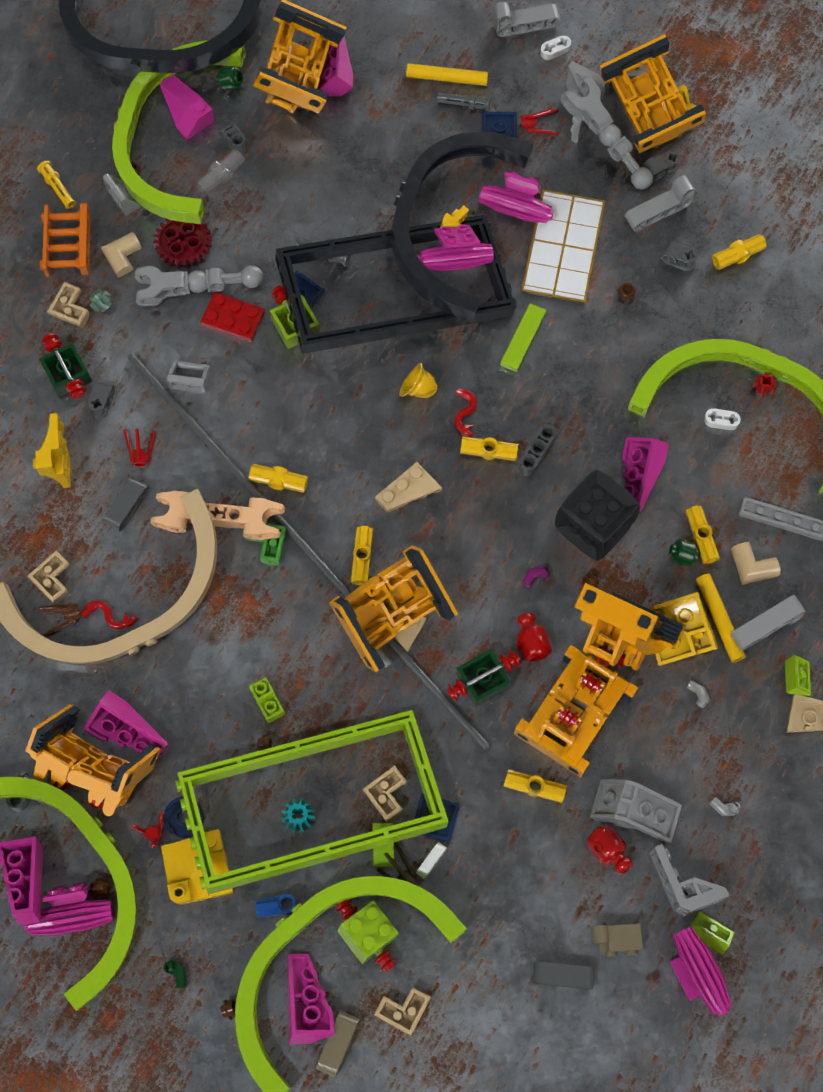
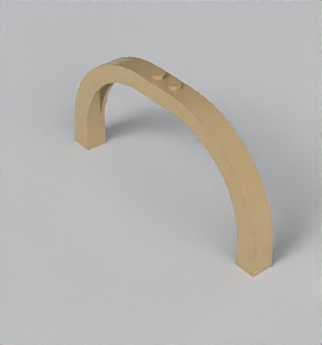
[0,489,217,664]

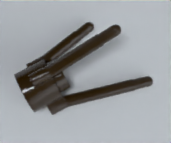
[377,842,418,884]

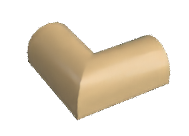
[101,232,142,278]
[47,282,89,328]
[731,542,780,585]
[27,550,70,604]
[362,766,407,822]
[374,987,431,1036]

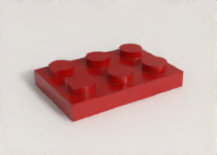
[200,292,265,342]

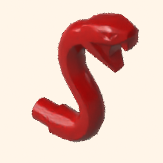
[454,387,477,438]
[80,600,138,630]

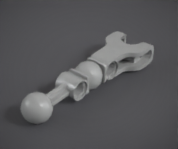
[560,76,653,190]
[135,265,263,306]

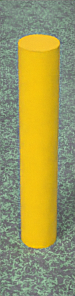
[406,63,488,86]
[696,573,746,663]

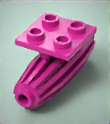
[479,172,554,224]
[417,224,494,271]
[24,882,114,935]
[670,926,732,1017]

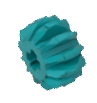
[281,798,315,833]

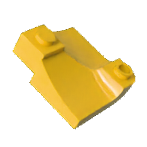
[33,413,71,488]
[649,592,718,666]
[161,829,234,904]

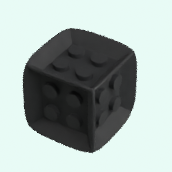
[555,470,640,561]

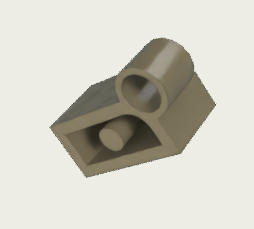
[590,923,643,957]

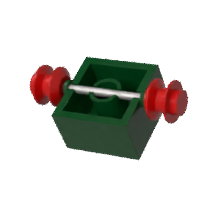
[39,333,92,399]
[446,649,521,707]

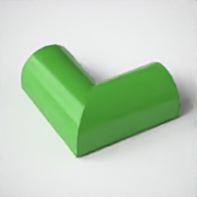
[245,523,286,566]

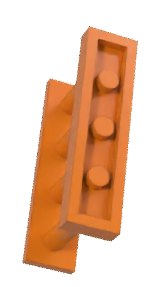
[40,203,91,277]

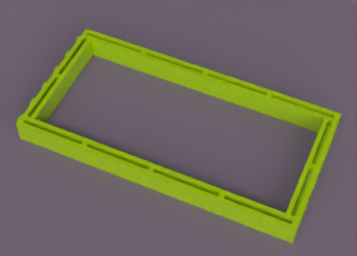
[175,710,448,895]

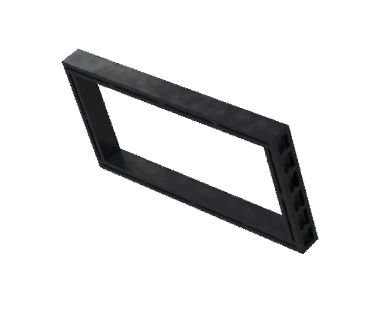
[275,215,517,354]

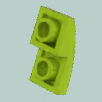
[249,677,285,723]
[372,822,394,867]

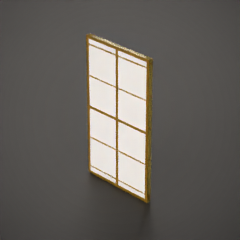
[521,189,605,304]

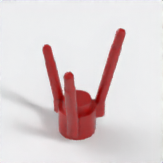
[521,108,559,135]
[123,428,156,467]
[132,812,164,848]

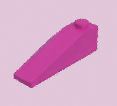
[317,37,353,97]

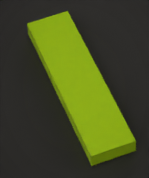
[500,303,547,372]

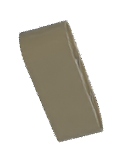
[316,1010,360,1078]

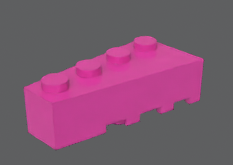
[0,837,44,926]

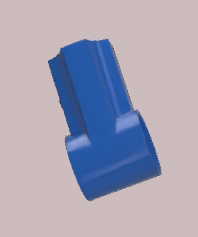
[255,894,298,918]

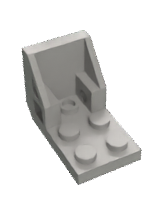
[566,61,606,143]
[590,779,682,843]
[649,844,729,916]

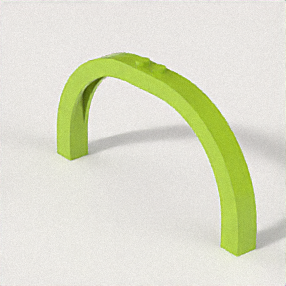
[112,40,246,224]
[628,339,823,493]
[0,777,137,1011]
[235,876,467,1092]

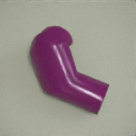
[522,565,550,587]

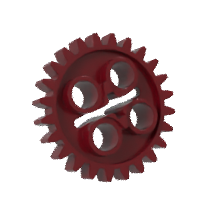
[153,218,212,269]

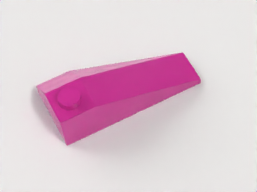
[159,74,215,140]
[622,437,669,513]
[83,690,168,759]
[287,954,335,1044]

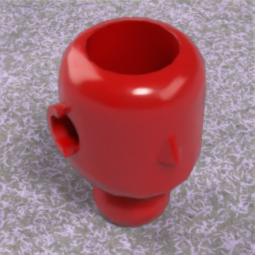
[516,612,552,662]
[586,824,633,875]

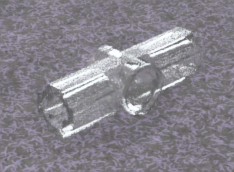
[196,149,245,195]

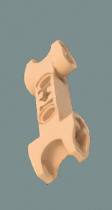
[151,491,285,540]

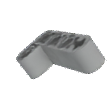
[493,2,561,37]
[624,175,696,231]
[730,595,806,651]

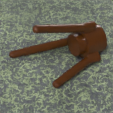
[38,603,80,637]

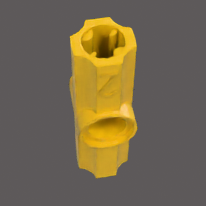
[712,234,767,270]
[460,437,518,461]
[249,464,308,493]
[685,505,720,564]
[351,526,373,586]
[504,769,567,803]

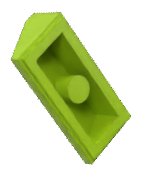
[785,655,811,696]
[689,911,735,954]

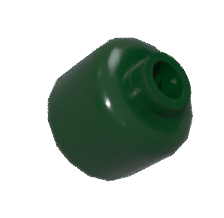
[216,66,243,90]
[669,539,699,566]

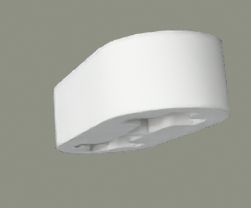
[540,35,571,60]
[704,409,741,430]
[416,842,447,880]

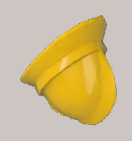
[399,363,438,398]

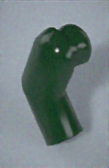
[163,960,187,989]

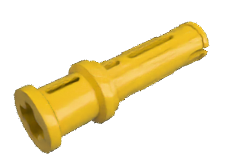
[37,160,76,209]

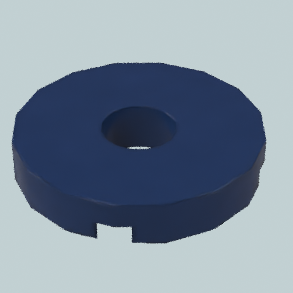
[163,797,204,838]

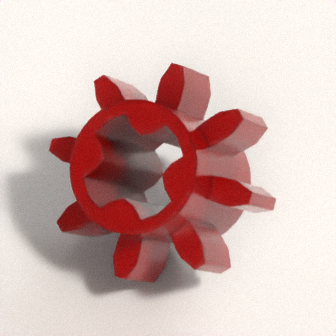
[753,372,777,397]

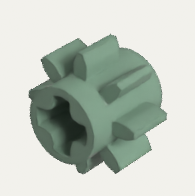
[89,289,112,312]

